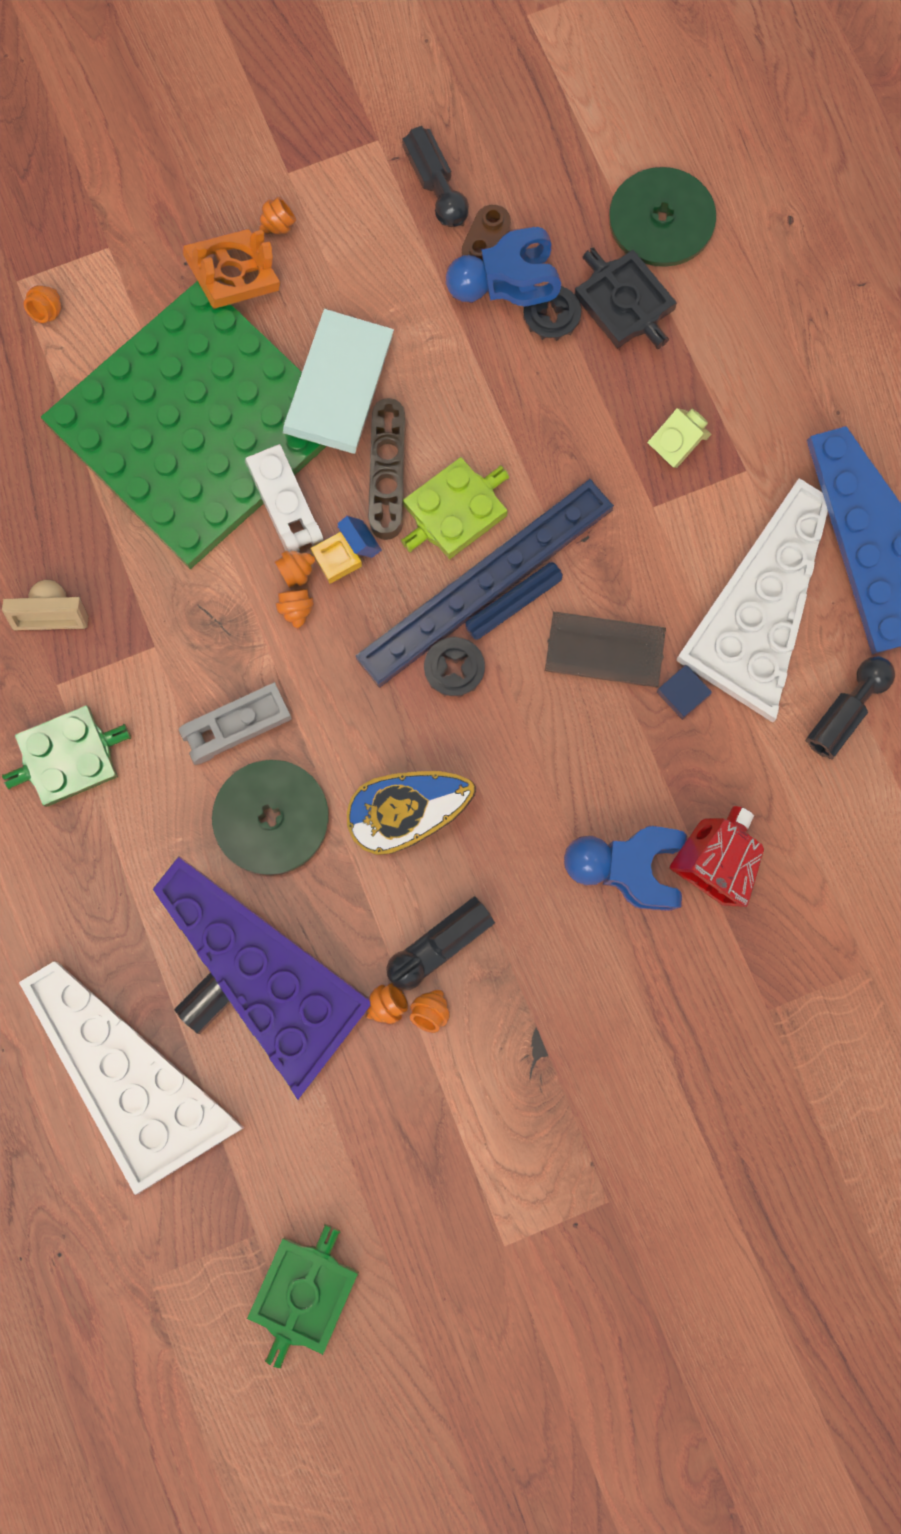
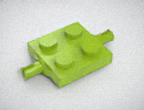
[401,457,509,560]

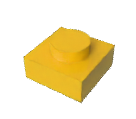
[310,532,362,584]

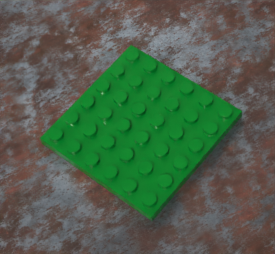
[41,281,327,570]

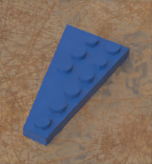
[806,426,901,655]

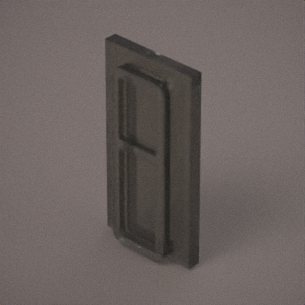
[545,611,666,688]

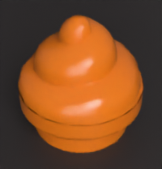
[259,197,296,235]
[23,285,61,323]
[275,550,315,588]
[275,589,314,628]
[366,983,408,1024]
[410,990,450,1033]

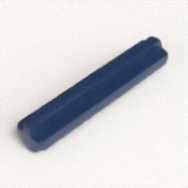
[465,562,563,640]

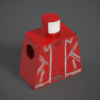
[669,806,764,907]

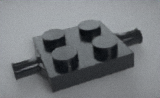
[575,247,677,349]

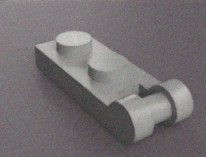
[178,682,292,765]

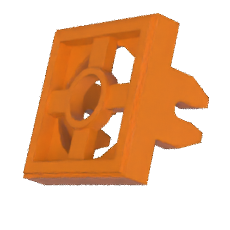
[183,229,280,309]

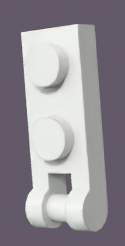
[245,444,323,552]

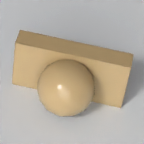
[2,580,88,630]

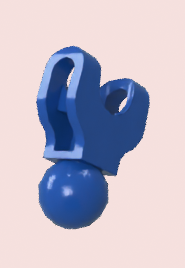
[445,227,561,307]
[564,826,687,911]

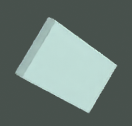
[283,309,394,454]

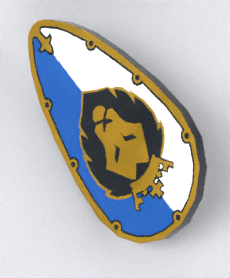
[347,771,476,855]

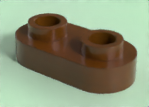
[462,205,511,260]

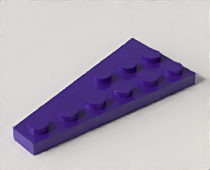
[153,856,370,1100]

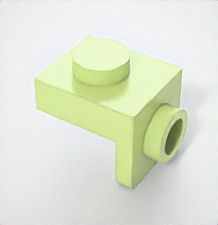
[647,408,712,468]

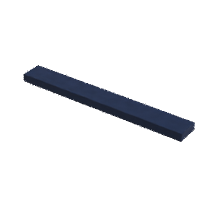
[355,479,614,688]

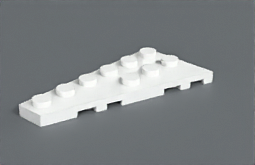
[676,478,828,722]
[19,962,244,1195]

